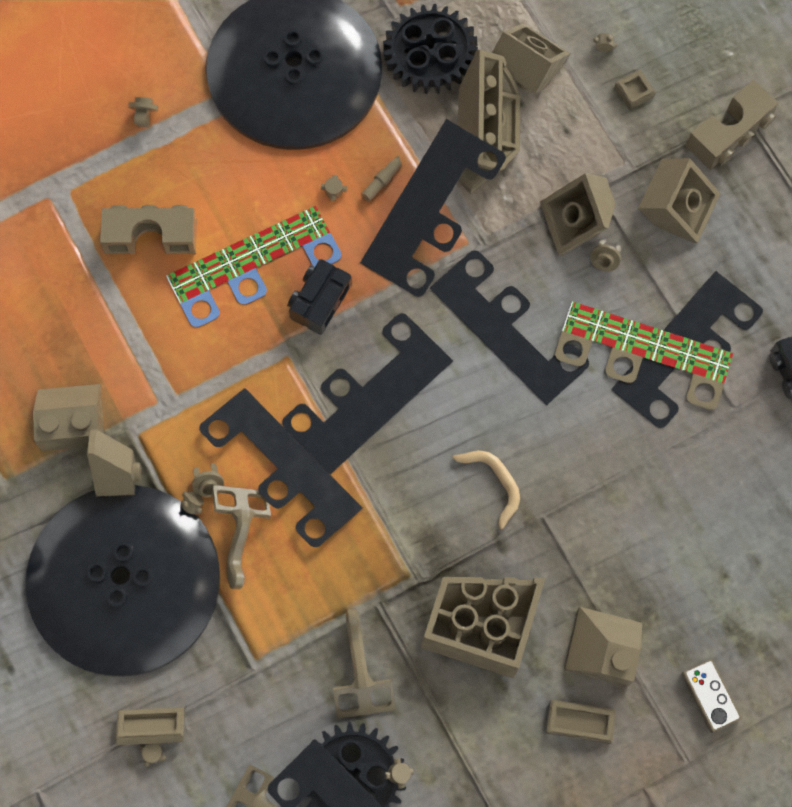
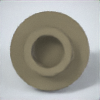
[128,97,158,127]
[590,239,621,272]
[192,464,224,497]

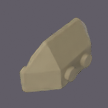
[458,50,520,171]

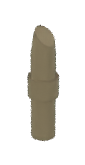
[361,156,402,202]

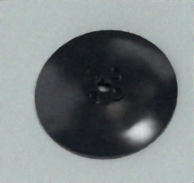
[206,0,382,150]
[26,485,220,677]

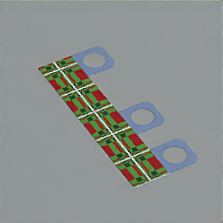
[166,205,341,327]

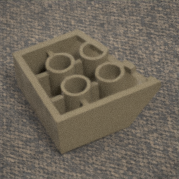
[420,577,545,678]

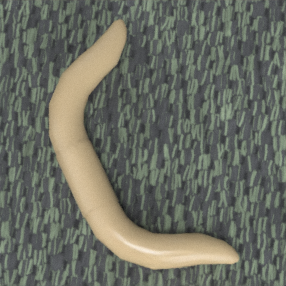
[452,450,520,530]

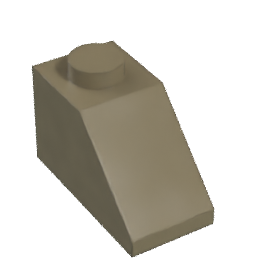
[87,430,141,496]

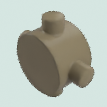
[593,33,618,52]
[321,175,347,201]
[181,491,204,515]
[138,743,167,767]
[385,758,414,789]

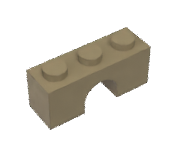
[685,79,779,170]
[100,205,197,254]

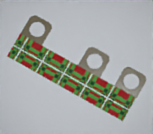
[555,301,733,410]

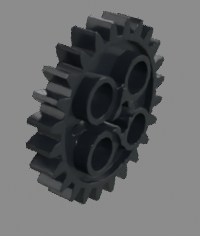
[383,4,478,94]
[306,722,406,807]

